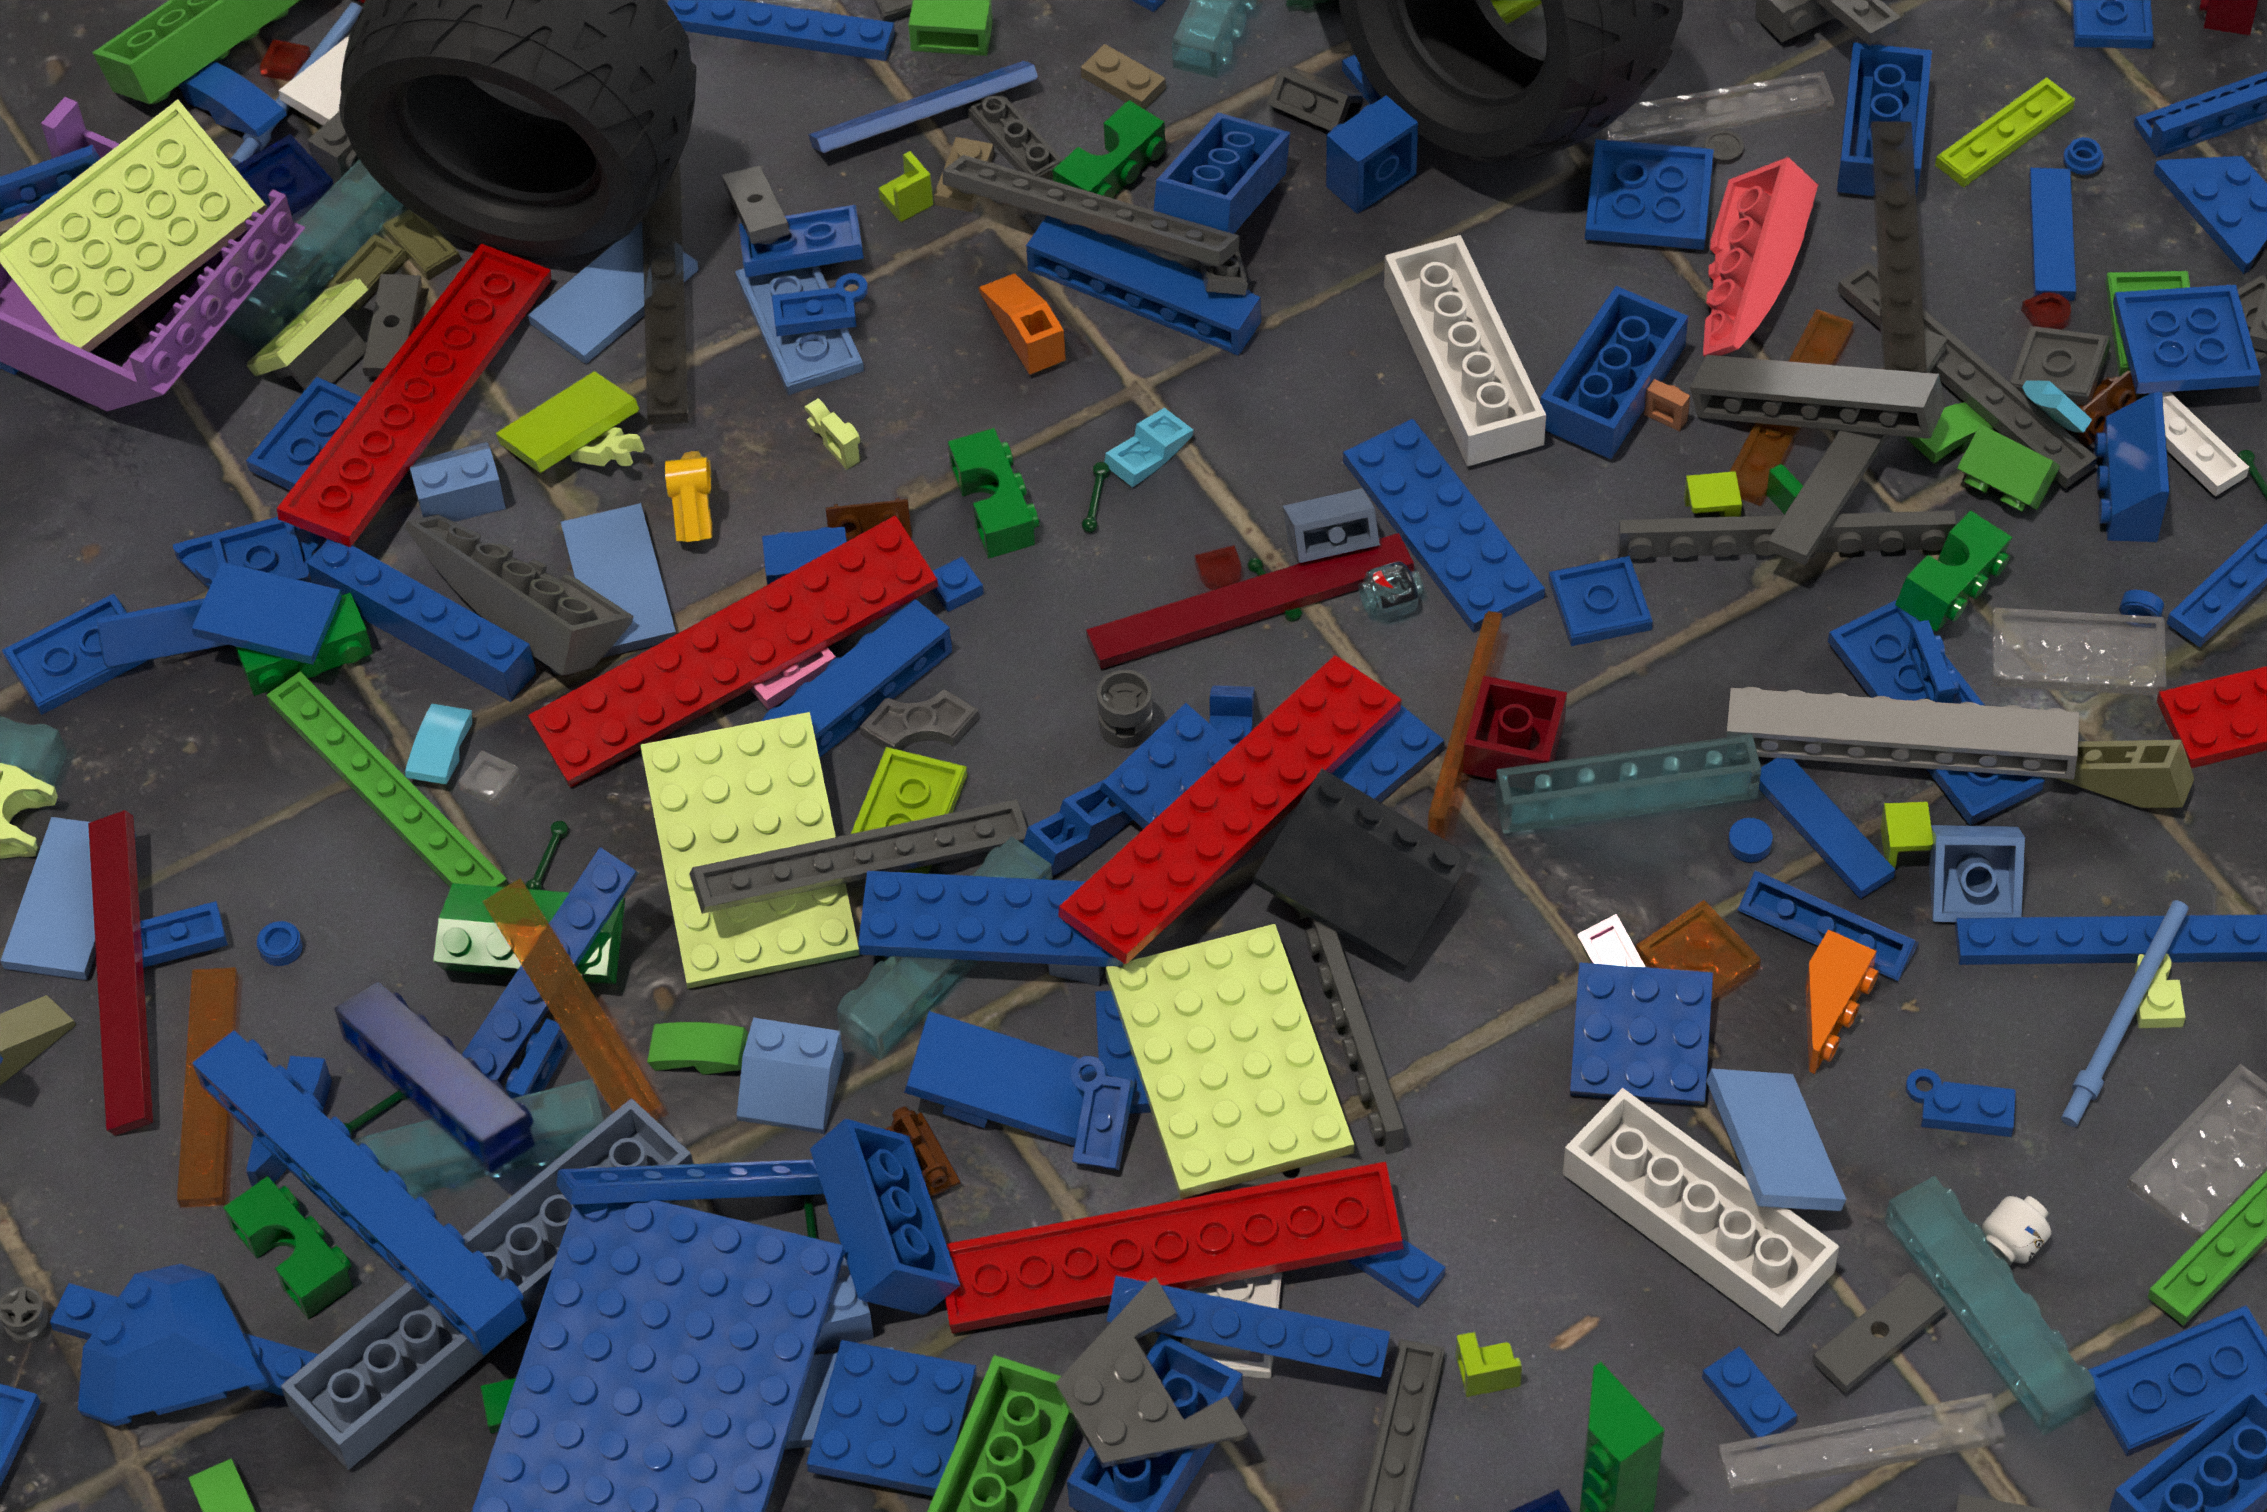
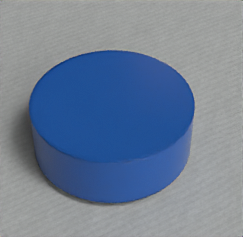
[2119,590,2164,626]
[1728,818,1773,862]
[257,921,303,966]

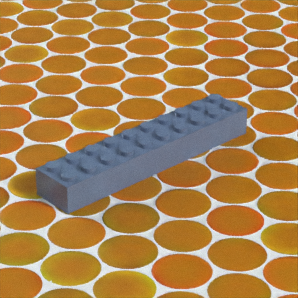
[281,1098,693,1470]

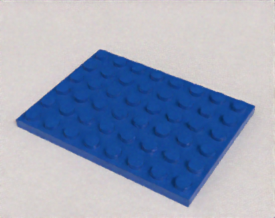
[472,1200,846,1512]

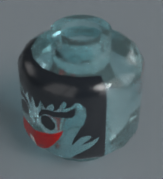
[1359,561,1424,621]

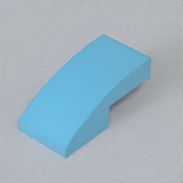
[2022,380,2092,433]
[1104,408,1193,487]
[405,704,472,784]

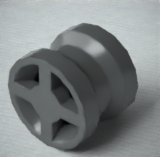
[0,1286,50,1344]

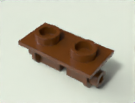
[2062,371,2137,448]
[825,497,912,541]
[885,1106,961,1197]

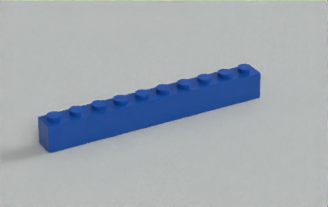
[192,1030,526,1355]

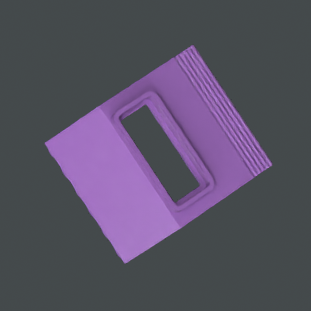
[0,97,306,411]

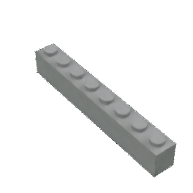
[1726,687,2079,779]

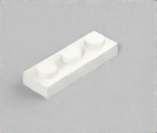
[2162,392,2249,496]

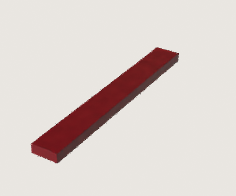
[1086,533,1414,669]
[88,810,153,1136]

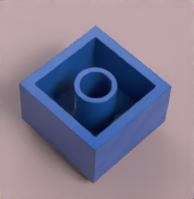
[1326,95,1418,214]

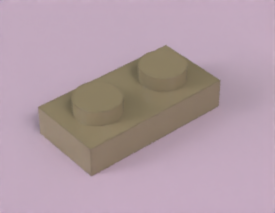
[1081,44,1166,109]
[934,137,994,212]

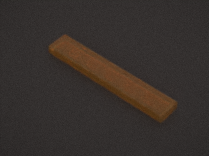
[1729,309,1854,506]
[1428,611,1502,840]
[482,878,662,1114]
[177,967,238,1207]

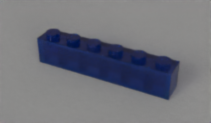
[334,981,535,1173]

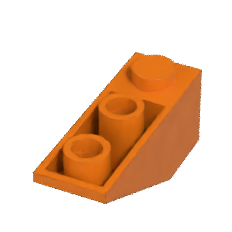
[978,273,1066,375]
[1805,929,1879,1074]

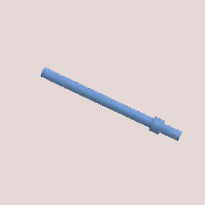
[230,3,362,170]
[2061,900,2189,1127]

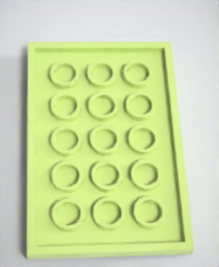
[0,100,268,352]
[641,712,859,989]
[1106,924,1354,1199]

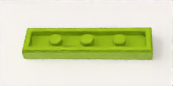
[1935,77,2075,188]

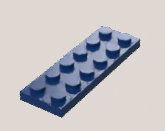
[1343,418,1545,633]
[1828,600,2044,826]
[858,871,1123,967]

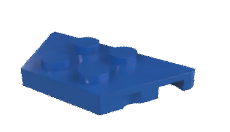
[2153,156,2267,274]
[172,517,325,588]

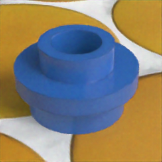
[2063,137,2104,175]

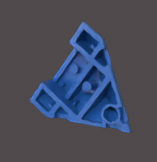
[78,1264,269,1426]

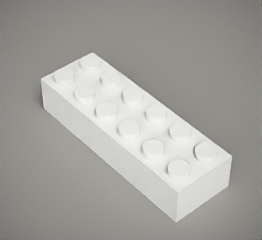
[1384,235,1546,466]
[1563,1088,1839,1334]

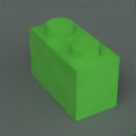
[908,0,993,56]
[1957,424,2061,511]

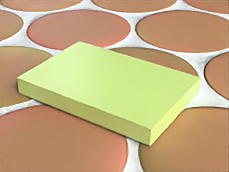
[246,279,369,376]

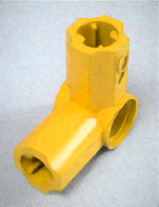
[665,451,713,542]

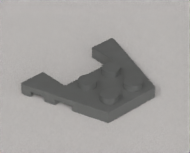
[1055,1277,1248,1468]

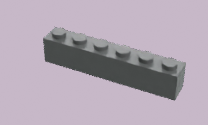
[1690,355,1946,438]

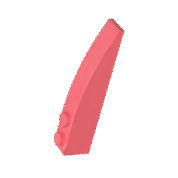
[1703,157,1818,357]

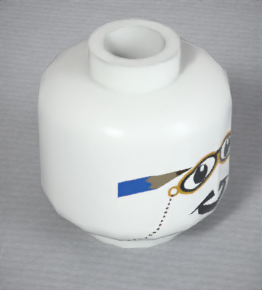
[1982,1196,2051,1265]

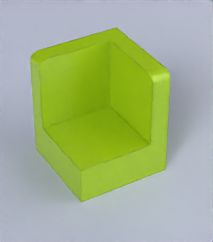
[878,151,933,223]
[1684,471,1742,517]
[1880,802,1933,868]
[1455,1332,1522,1397]

